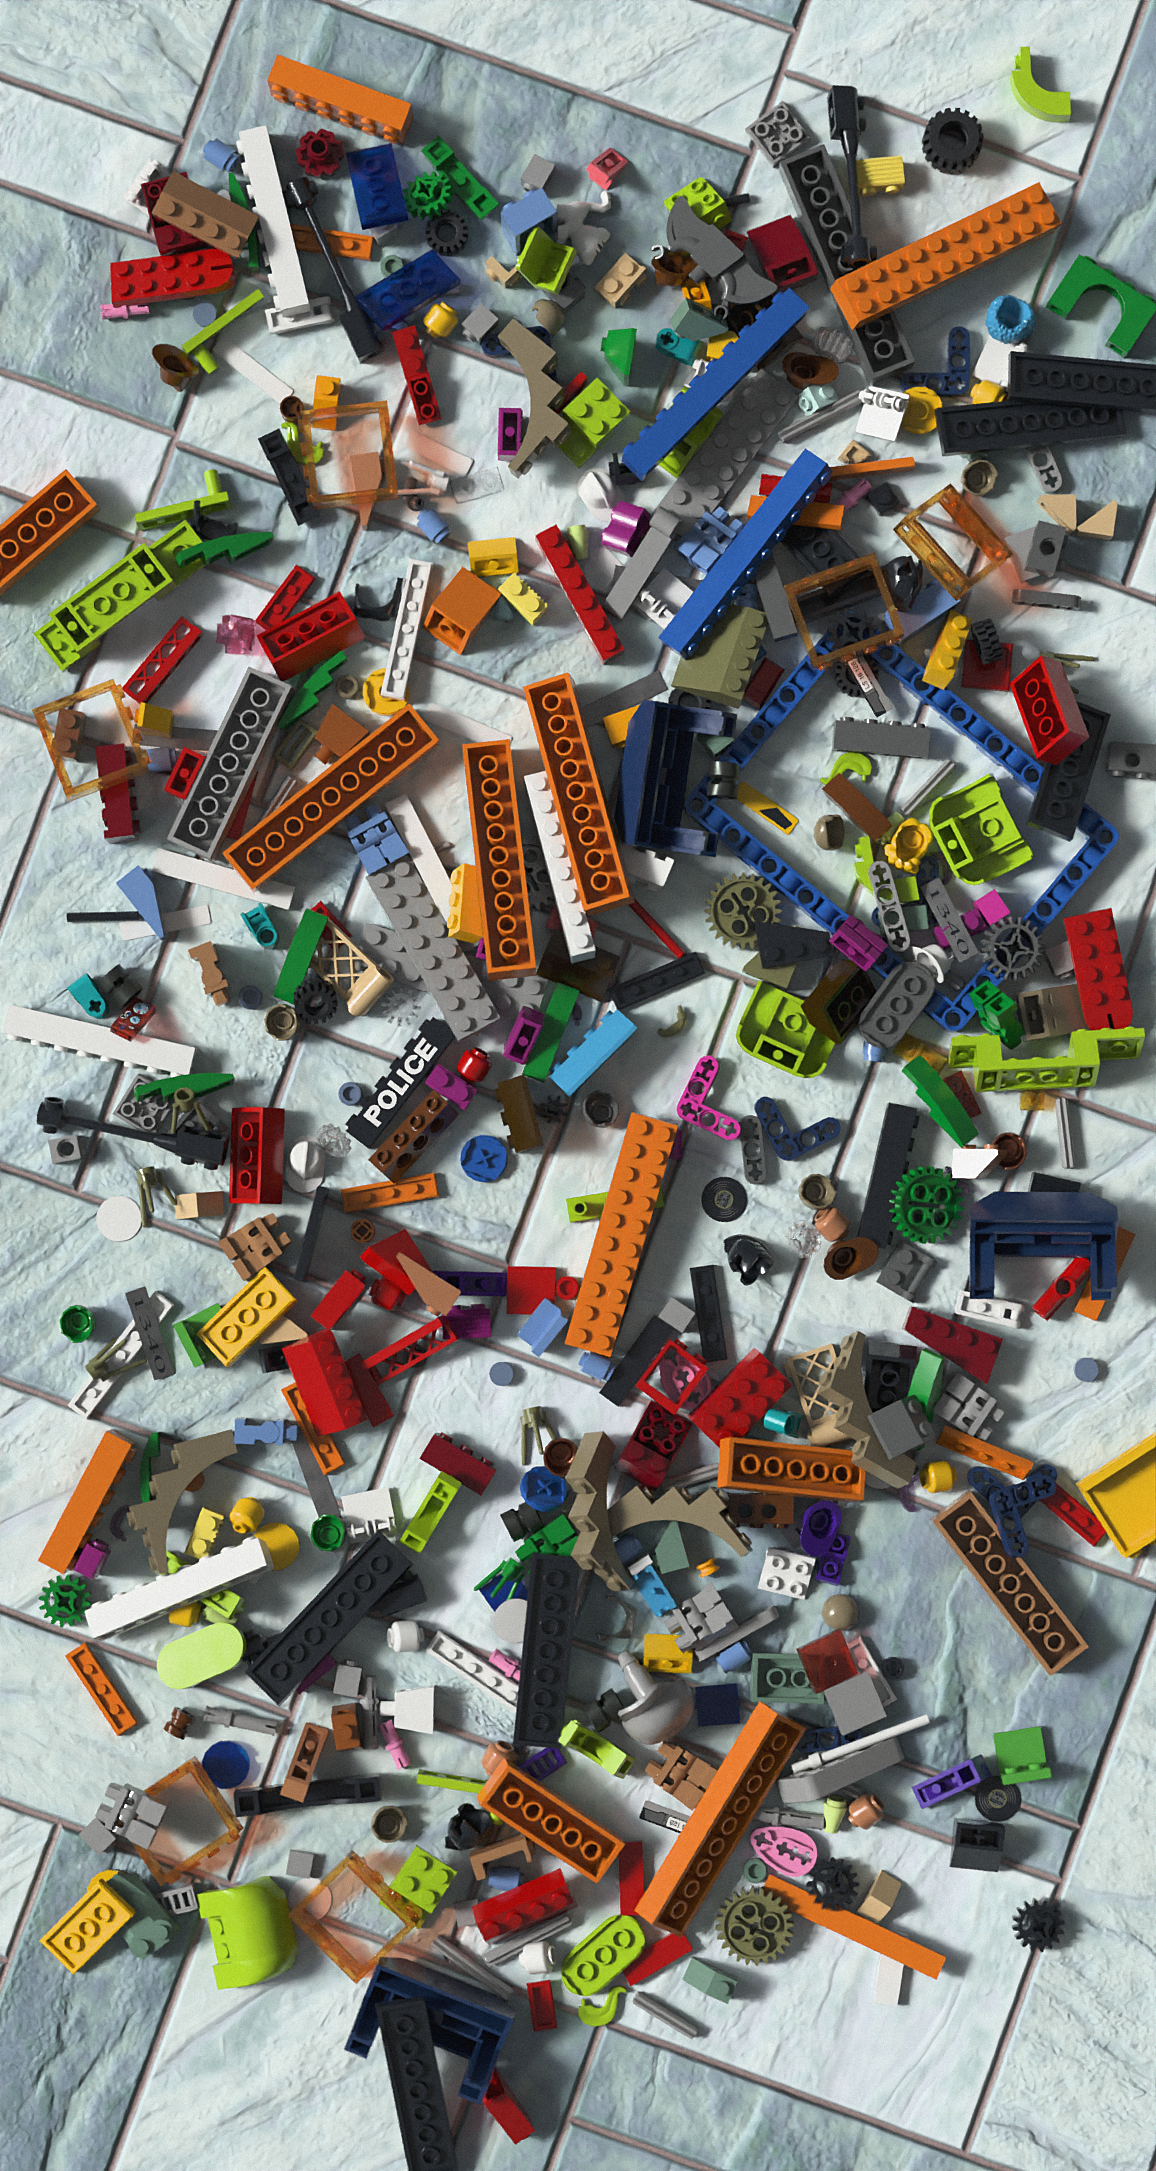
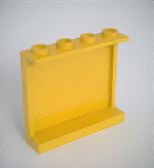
[1075,1432,1156,1559]

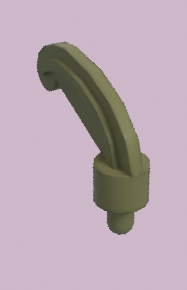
[657,1005,687,1037]

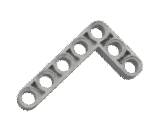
[602,506,684,621]
[775,1736,905,1803]

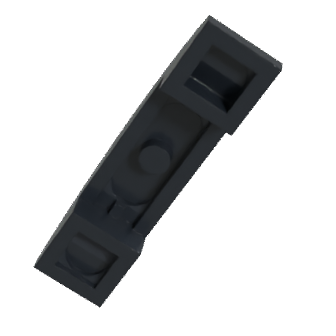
[258,429,320,526]

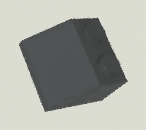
[867,1395,937,1460]

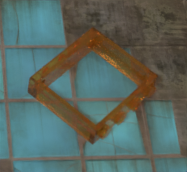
[298,400,399,510]
[893,483,1013,601]
[784,552,904,671]
[32,679,151,802]
[123,1756,244,1886]
[288,1850,420,1984]

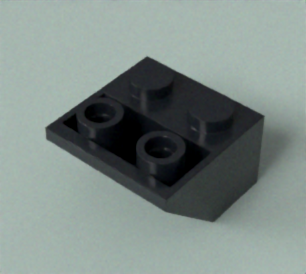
[949,1818,1005,1872]

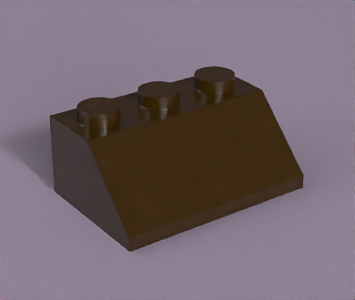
[720,295,803,371]
[536,928,620,1002]
[801,959,877,1045]
[494,1074,544,1153]

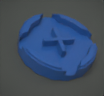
[460,1135,508,1183]
[520,1466,568,1512]

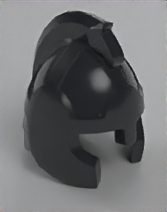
[883,556,923,612]
[723,1234,774,1286]
[445,1803,494,1850]

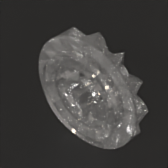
[317,1123,352,1158]
[784,1220,821,1259]

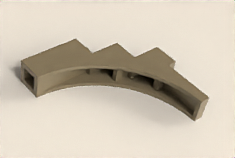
[498,319,571,479]
[817,1331,917,1489]
[127,1429,238,1575]
[565,1431,634,1591]
[607,1485,753,1557]

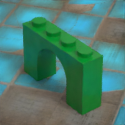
[1046,254,1156,358]

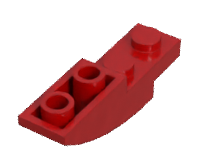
[392,325,442,425]

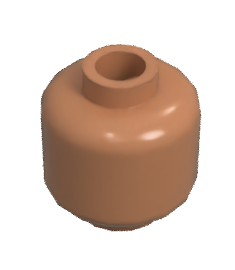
[814,1207,850,1242]
[481,1740,517,1777]
[848,1793,885,1830]

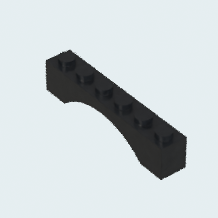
[233,1773,382,1817]

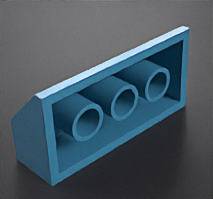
[549,1010,638,1098]

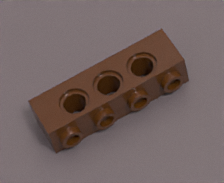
[368,1090,460,1184]
[696,1492,794,1528]

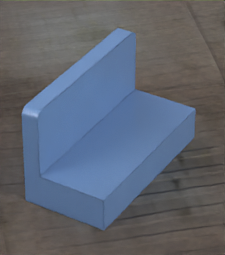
[517,1298,568,1357]

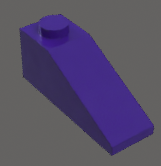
[432,1270,507,1297]
[911,1754,992,1809]

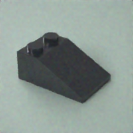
[864,1341,917,1413]

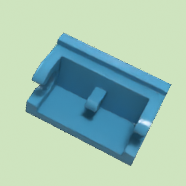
[630,1565,677,1617]

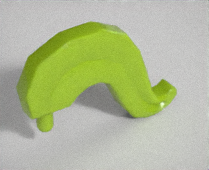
[281,422,324,466]
[820,752,872,785]
[578,1985,627,2027]

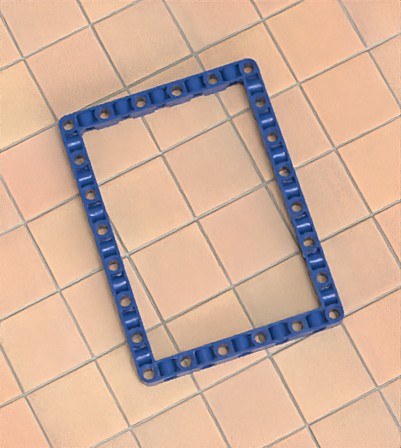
[684,611,1119,1032]

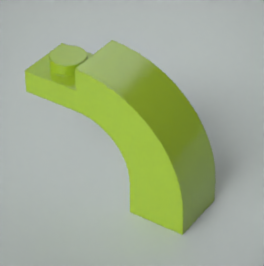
[1009,46,1071,122]
[853,836,920,904]
[399,1471,462,1554]
[558,1719,636,1779]

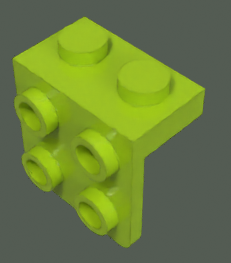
[664,177,732,229]
[516,226,577,295]

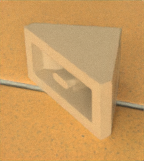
[1036,495,1076,536]
[1074,500,1118,541]
[174,1191,225,1219]
[259,1314,309,1344]
[856,1870,902,1924]

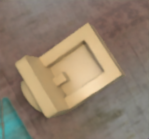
[485,256,522,288]

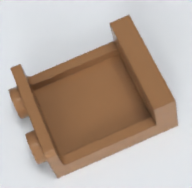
[469,1833,536,1881]

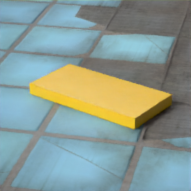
[196,1267,298,1368]
[40,1878,136,1975]

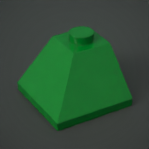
[600,328,637,387]

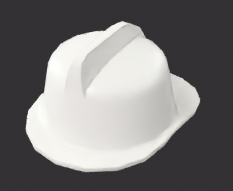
[578,468,625,522]
[903,944,954,983]
[286,1135,326,1193]

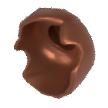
[992,1132,1027,1170]
[543,1437,578,1477]

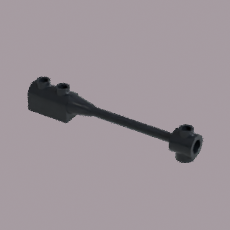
[827,85,877,269]
[282,177,387,363]
[37,1097,230,1170]
[242,1570,428,1667]

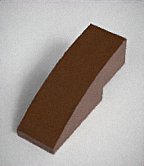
[822,773,893,842]

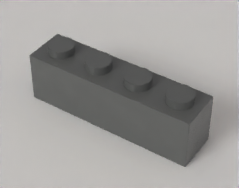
[832,717,931,759]

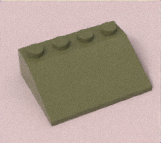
[671,604,768,709]

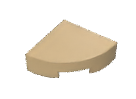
[838,440,871,464]

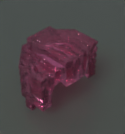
[216,614,256,655]

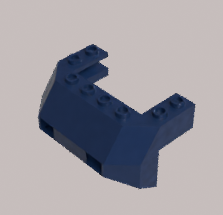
[614,700,738,857]
[969,1191,1118,1301]
[344,1957,516,2105]

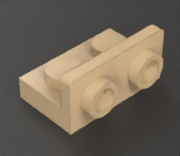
[594,253,647,308]

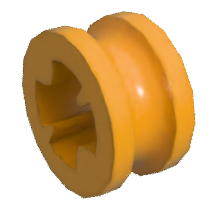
[696,1557,720,1578]

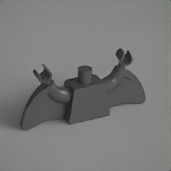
[651,196,778,319]

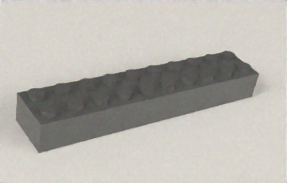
[779,144,915,386]

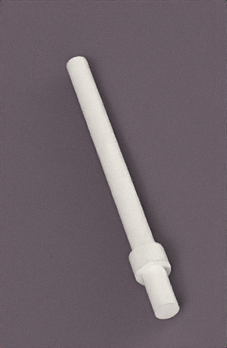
[791,1714,930,1774]

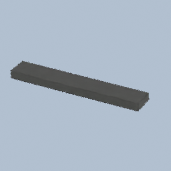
[736,514,798,642]

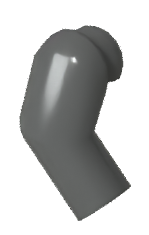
[402,477,424,511]

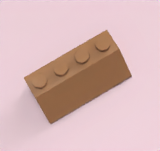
[152,171,259,259]

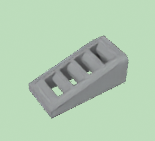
[154,1883,199,1916]

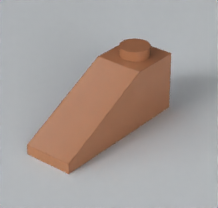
[350,451,386,531]
[396,1252,461,1317]
[280,1722,329,1802]

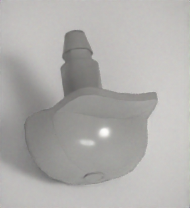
[618,1651,695,1745]

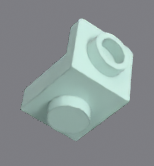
[798,383,839,417]

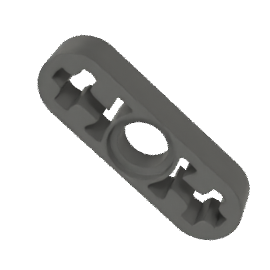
[1012,589,1081,611]
[740,1115,766,1184]

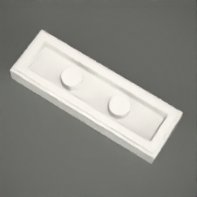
[840,1636,897,1708]
[873,1930,908,2007]

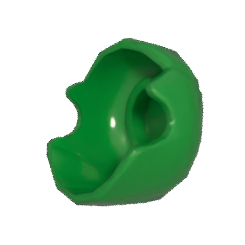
[60,1305,96,1343]
[310,1514,347,1552]

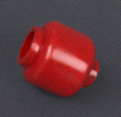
[457,1047,492,1084]
[369,1276,406,1311]

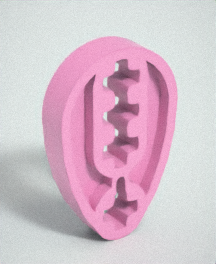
[659,1345,711,1409]
[749,1825,817,1877]

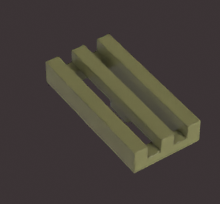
[272,718,318,771]

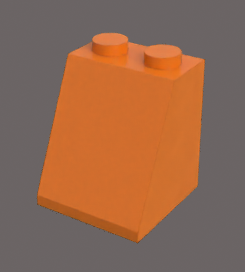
[422,567,501,655]

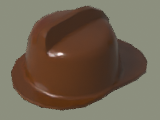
[651,251,697,287]
[152,344,199,392]
[782,352,839,390]
[823,1237,879,1280]

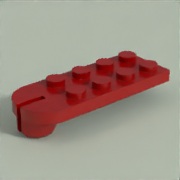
[110,249,236,308]
[1063,908,1133,1031]

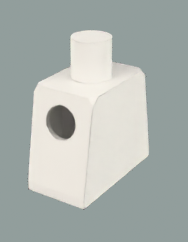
[380,1685,435,1734]

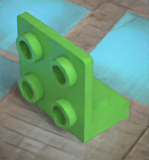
[173,1303,221,1368]
[993,1726,1052,1785]

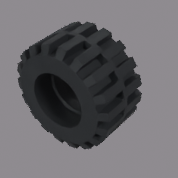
[922,107,984,174]

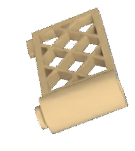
[310,918,394,1017]
[783,1343,852,1447]

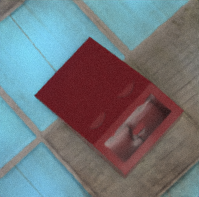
[141,172,208,256]
[747,214,818,297]
[613,1400,693,1491]

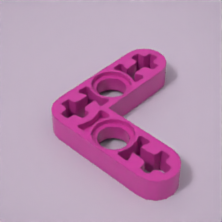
[676,1055,742,1141]

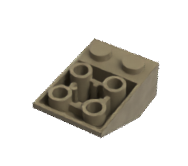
[1014,984,1090,1042]

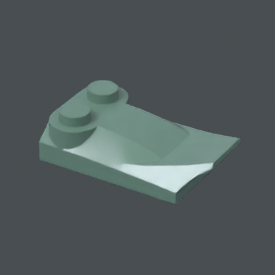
[750,1652,835,1704]
[106,1872,181,1961]

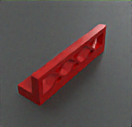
[121,616,204,705]
[359,1315,459,1385]

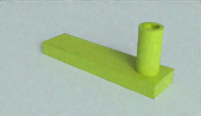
[182,289,264,375]
[134,469,232,531]
[566,1186,664,1222]
[154,1550,245,1620]
[417,1769,503,1825]

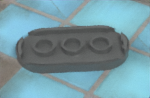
[859,962,935,1049]

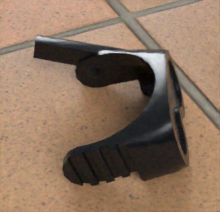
[192,500,238,540]
[354,577,403,622]

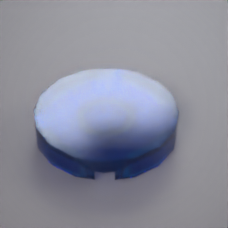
[202,1740,250,1789]

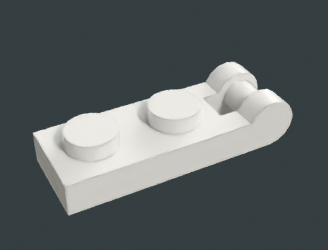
[265,297,335,335]
[954,1290,1025,1329]

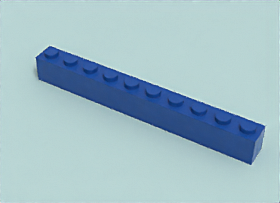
[621,288,810,481]
[658,448,832,660]

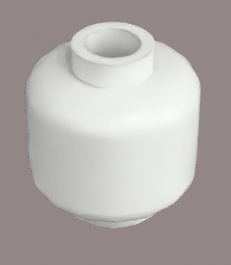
[387,1620,424,1653]
[519,1941,557,1975]

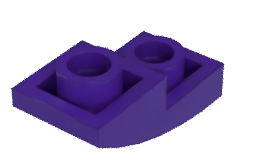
[815,1533,851,1586]

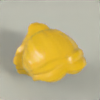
[885,818,933,873]

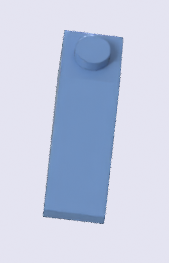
[116,865,166,941]

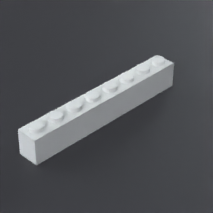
[236,125,311,318]
[524,771,595,963]
[2,1004,197,1077]
[85,1537,274,1641]

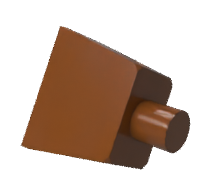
[314,704,370,765]
[331,1702,363,1752]

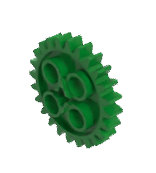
[889,1166,964,1244]

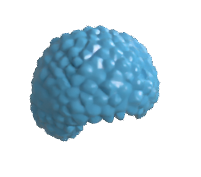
[986,295,1036,344]

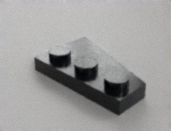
[754,921,833,969]

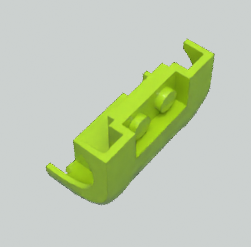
[928,773,1035,886]
[736,980,835,1078]
[196,1876,298,1990]

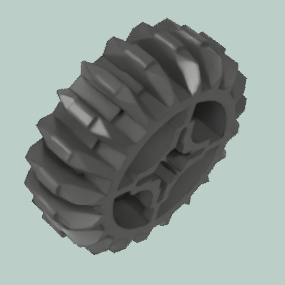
[980,916,1045,981]

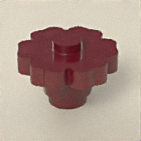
[296,129,344,179]

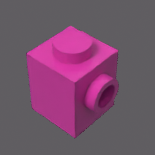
[972,889,1010,927]

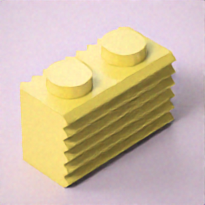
[856,155,905,196]
[498,573,547,626]
[184,1506,226,1559]

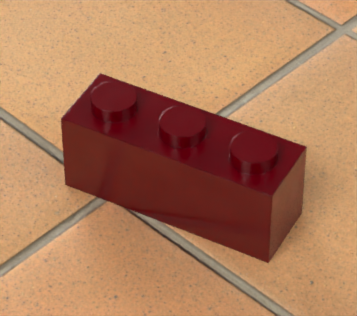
[419,1432,496,1496]

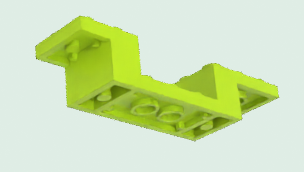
[33,519,204,672]
[948,1027,1145,1092]

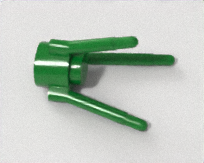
[473,1557,525,1601]

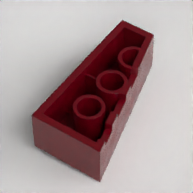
[96,743,142,844]
[902,1306,1003,1384]

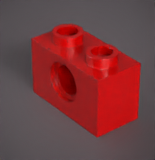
[164,747,205,801]

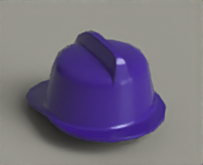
[800,1500,842,1557]

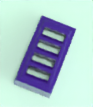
[518,1748,567,1781]

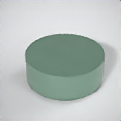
[380,255,404,280]
[743,1858,767,1883]

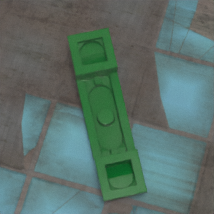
[421,135,500,221]
[273,908,329,1005]
[139,1432,161,1503]

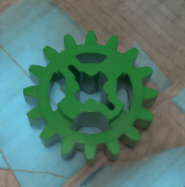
[402,171,454,221]
[39,1574,92,1627]

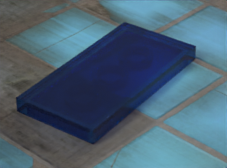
[346,143,409,230]
[355,249,461,332]

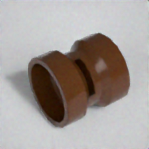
[280,396,305,424]
[350,1219,376,1243]
[163,1707,196,1740]

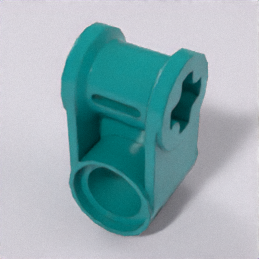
[655,328,702,366]
[240,902,279,949]
[67,973,110,1019]
[764,1408,805,1439]

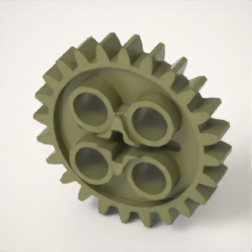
[704,872,782,950]
[715,1885,794,1966]

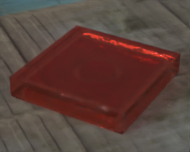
[796,1629,859,1694]

